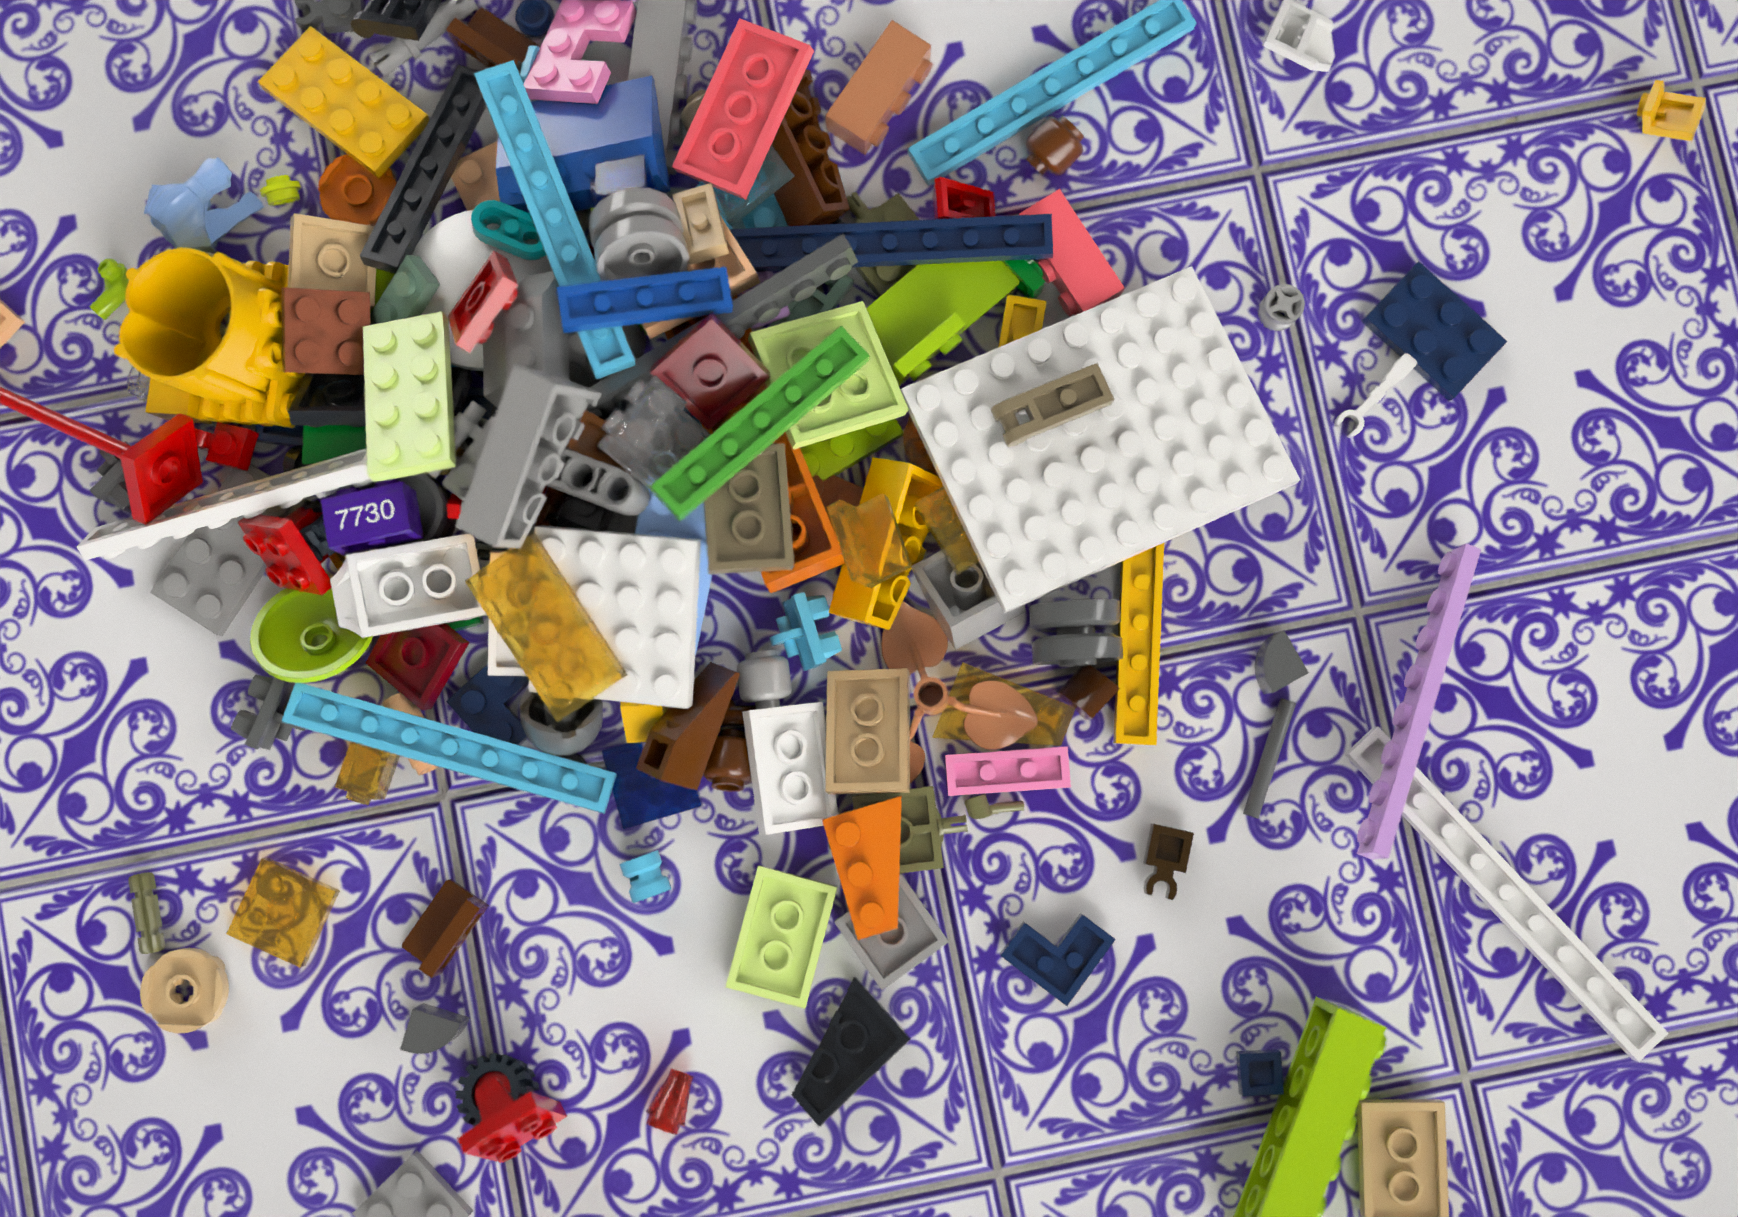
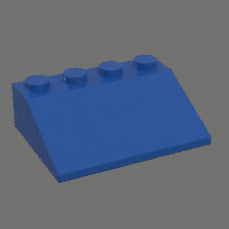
[496,76,671,213]

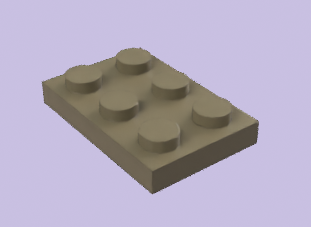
[703,443,794,574]

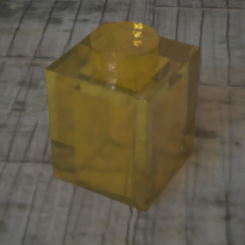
[335,742,400,805]

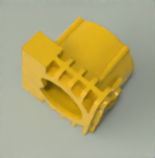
[114,248,305,428]

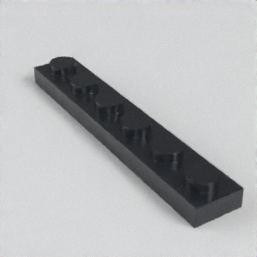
[360,65,486,274]

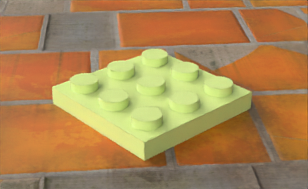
[748,301,909,449]

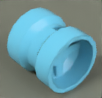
[619,850,672,903]

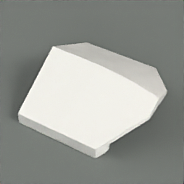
[1262,0,1335,72]

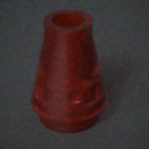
[646,1068,694,1135]

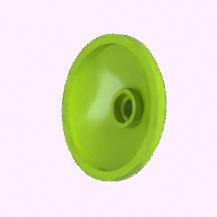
[250,588,373,683]

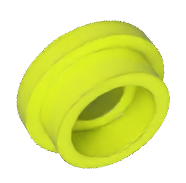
[260,175,301,206]

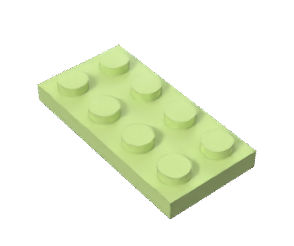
[363,311,456,482]

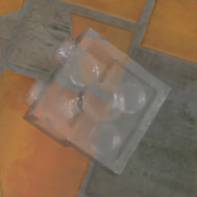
[597,375,711,490]

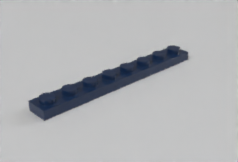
[729,214,1053,272]

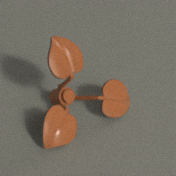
[881,602,1038,783]

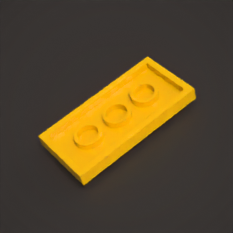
[258,26,430,178]

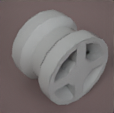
[1258,284,1305,331]

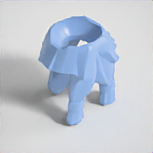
[144,157,264,253]

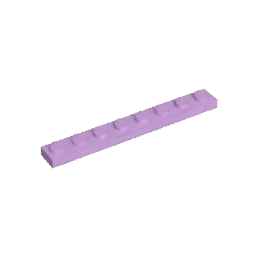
[1357,543,1481,860]

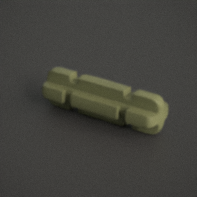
[128,872,165,954]

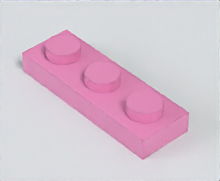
[945,746,1071,796]

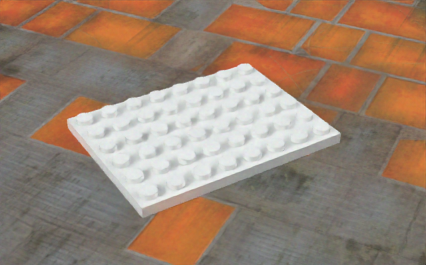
[901,266,1300,613]

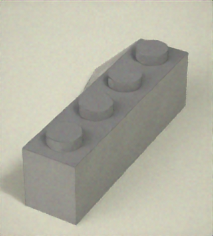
[456,365,602,548]

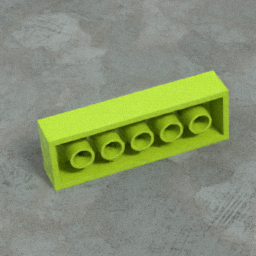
[1233,996,1387,1217]

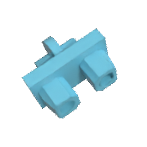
[770,592,842,671]

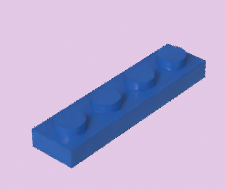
[557,267,733,333]

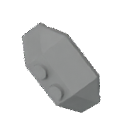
[483,271,569,408]

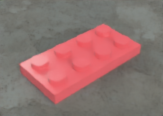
[672,18,814,200]

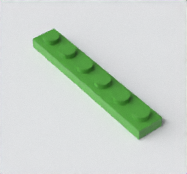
[650,326,870,522]

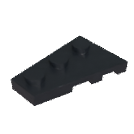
[792,977,912,1127]

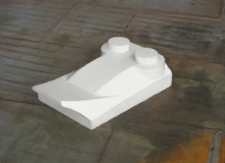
[330,534,489,638]

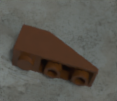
[636,662,740,790]

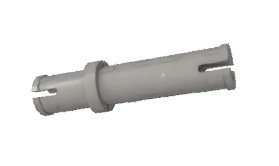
[369,0,479,78]

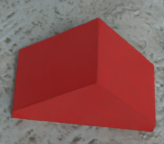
[933,177,996,219]

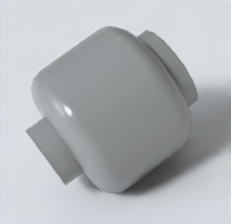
[737,650,792,710]

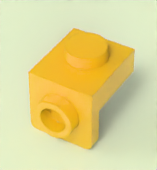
[1637,80,1706,141]

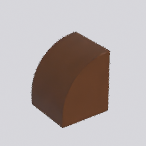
[1057,665,1120,720]

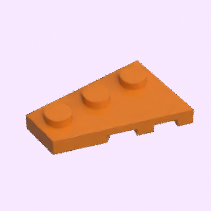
[822,795,902,940]

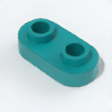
[471,200,546,260]

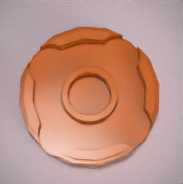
[318,154,397,226]

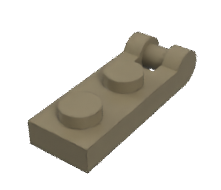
[990,363,1115,447]

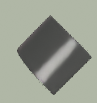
[1255,630,1309,695]
[400,1003,470,1054]

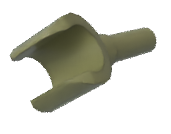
[964,794,1024,819]

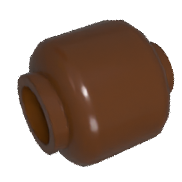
[1025,115,1084,176]
[703,729,752,792]

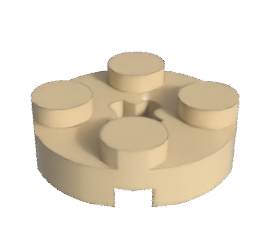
[140,948,229,1033]

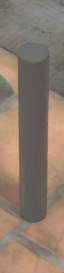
[1243,698,1296,819]

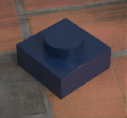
[1236,1049,1284,1096]

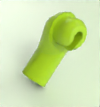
[89,258,129,320]

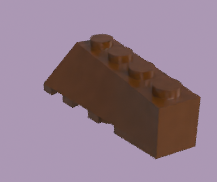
[761,70,850,226]

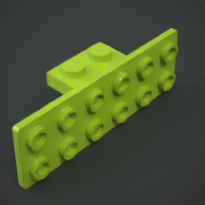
[866,261,1020,386]

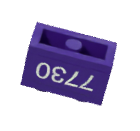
[321,479,424,556]

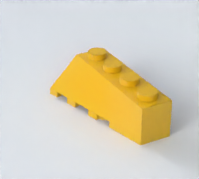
[828,457,948,630]

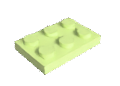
[726,865,838,1009]

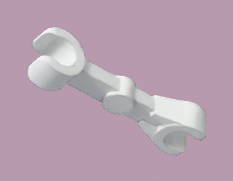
[1334,353,1417,438]

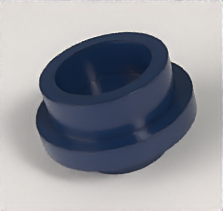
[515,0,555,38]

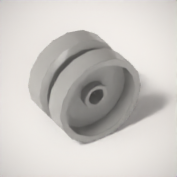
[589,188,689,281]

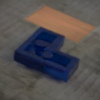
[601,742,703,829]

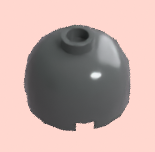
[520,688,603,756]

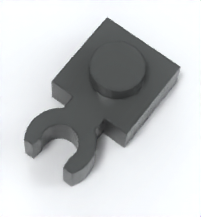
[294,0,365,34]

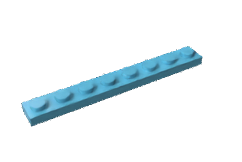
[908,0,1196,186]
[474,60,636,379]
[282,683,617,814]

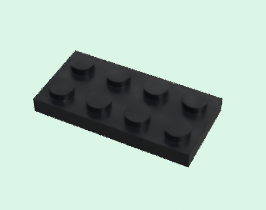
[288,367,472,428]

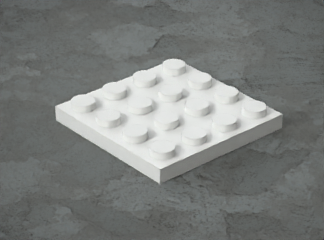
[529,526,701,709]

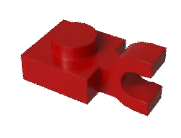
[194,422,259,471]

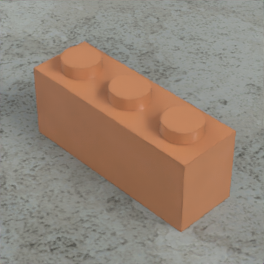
[825,20,933,155]

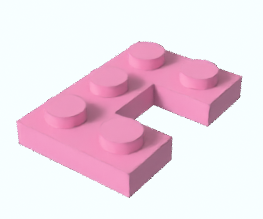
[524,0,637,104]

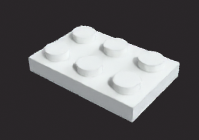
[743,702,838,835]

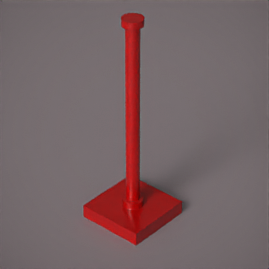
[0,387,203,525]

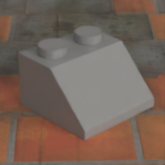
[911,537,1026,650]

